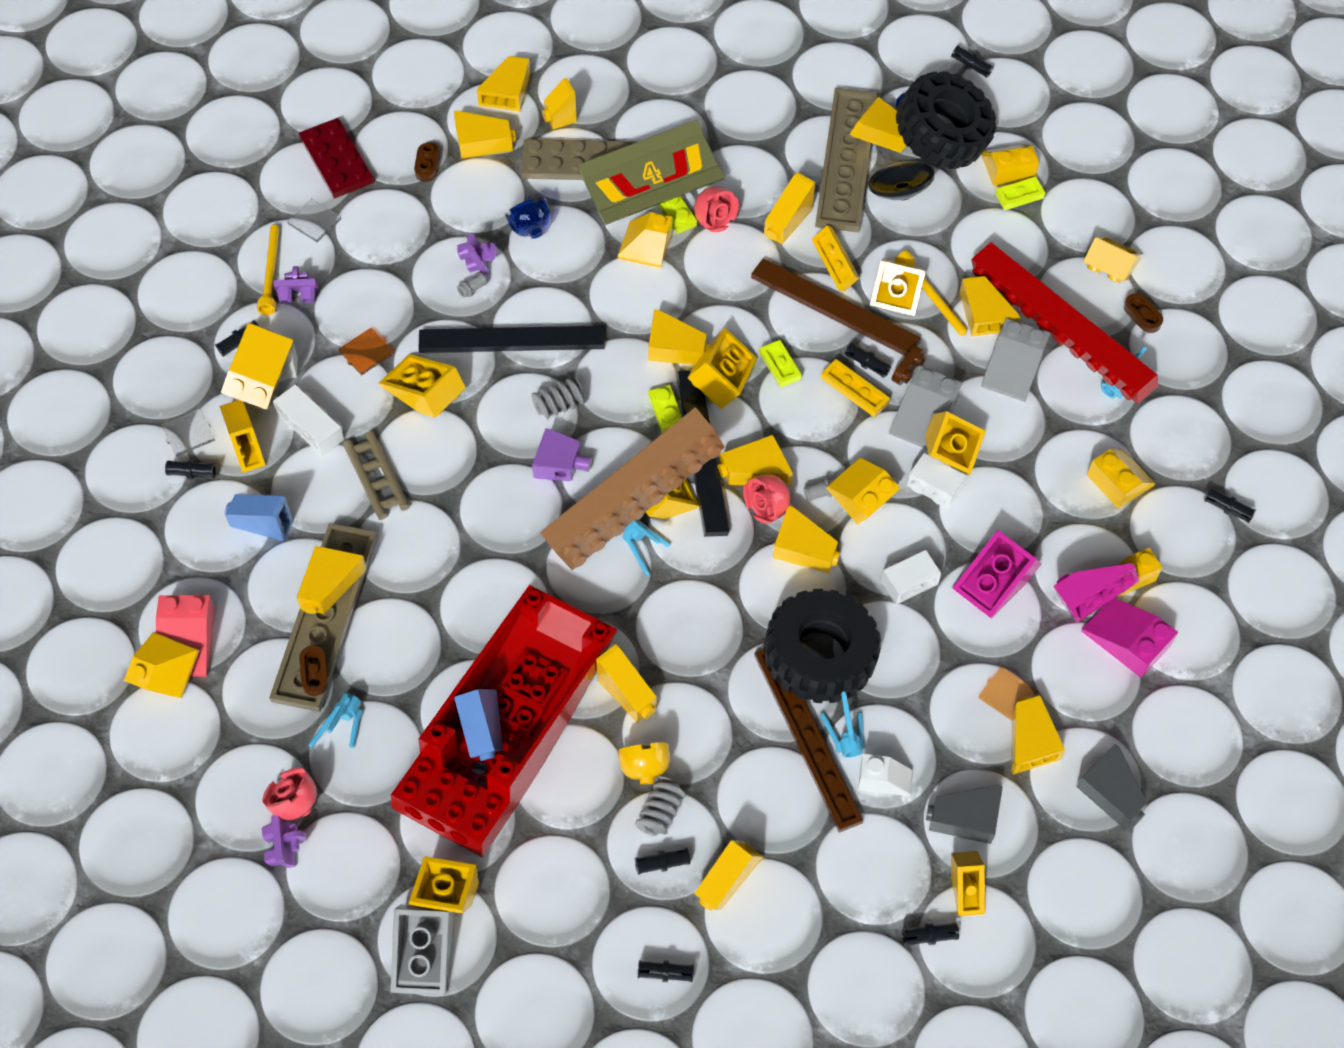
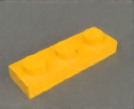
[811,225,860,292]
[820,359,890,418]

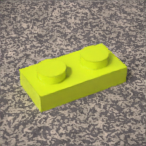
[995,177,1045,211]
[658,196,697,234]
[759,340,801,388]
[648,385,682,433]

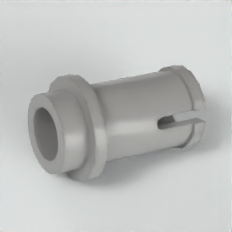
[457,272,487,298]
[803,478,833,502]

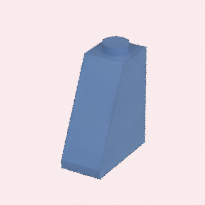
[225,494,293,541]
[454,689,503,761]

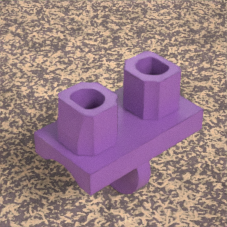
[457,233,498,275]
[274,266,319,304]
[262,815,306,868]

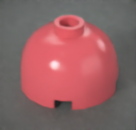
[694,186,739,232]
[743,474,790,524]
[262,767,317,821]

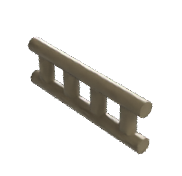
[343,431,410,520]

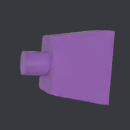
[532,428,592,481]

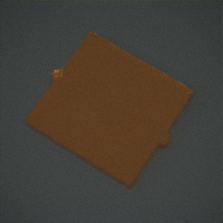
[338,328,394,376]
[978,667,1039,721]

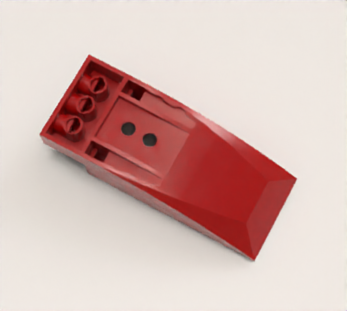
[391,585,617,858]

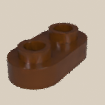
[414,142,440,182]
[1124,293,1163,333]
[891,345,926,386]
[299,645,328,696]

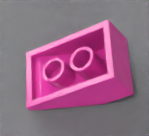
[952,530,1041,619]
[1054,563,1139,623]
[1081,598,1178,678]

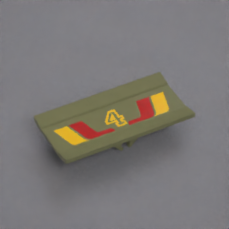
[578,119,725,225]

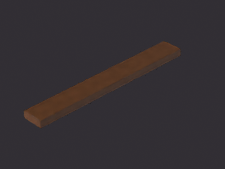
[751,258,921,356]
[754,650,864,833]

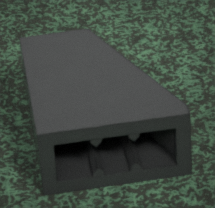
[1077,744,1147,829]
[925,785,1003,844]

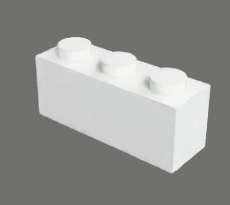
[273,385,344,457]

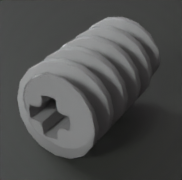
[531,377,584,419]
[635,776,686,836]

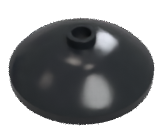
[868,163,935,201]

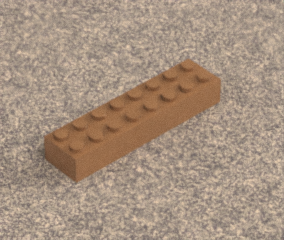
[540,407,725,570]

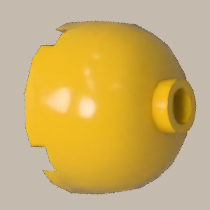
[618,742,670,785]

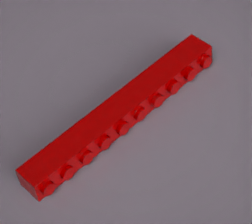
[971,242,1158,404]

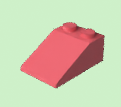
[156,595,215,677]

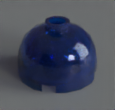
[505,197,551,239]

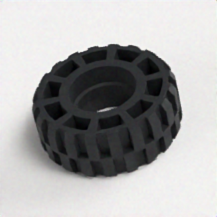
[896,71,996,169]
[763,589,881,703]

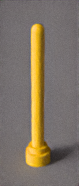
[257,224,279,315]
[895,250,967,336]

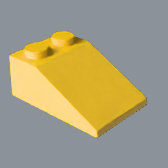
[221,323,294,410]
[688,327,757,409]
[379,354,466,418]

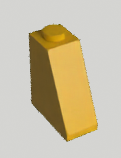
[477,56,531,112]
[850,97,910,153]
[453,111,516,159]
[764,172,815,244]
[959,276,1020,336]
[648,309,710,365]
[219,400,266,473]
[717,435,793,486]
[773,506,840,574]
[296,546,366,614]
[596,644,657,723]
[1011,695,1065,775]
[694,840,764,911]

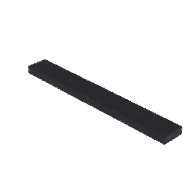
[418,326,604,353]
[677,371,729,537]

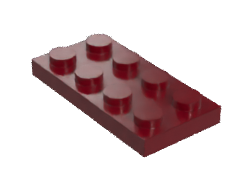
[298,118,374,199]

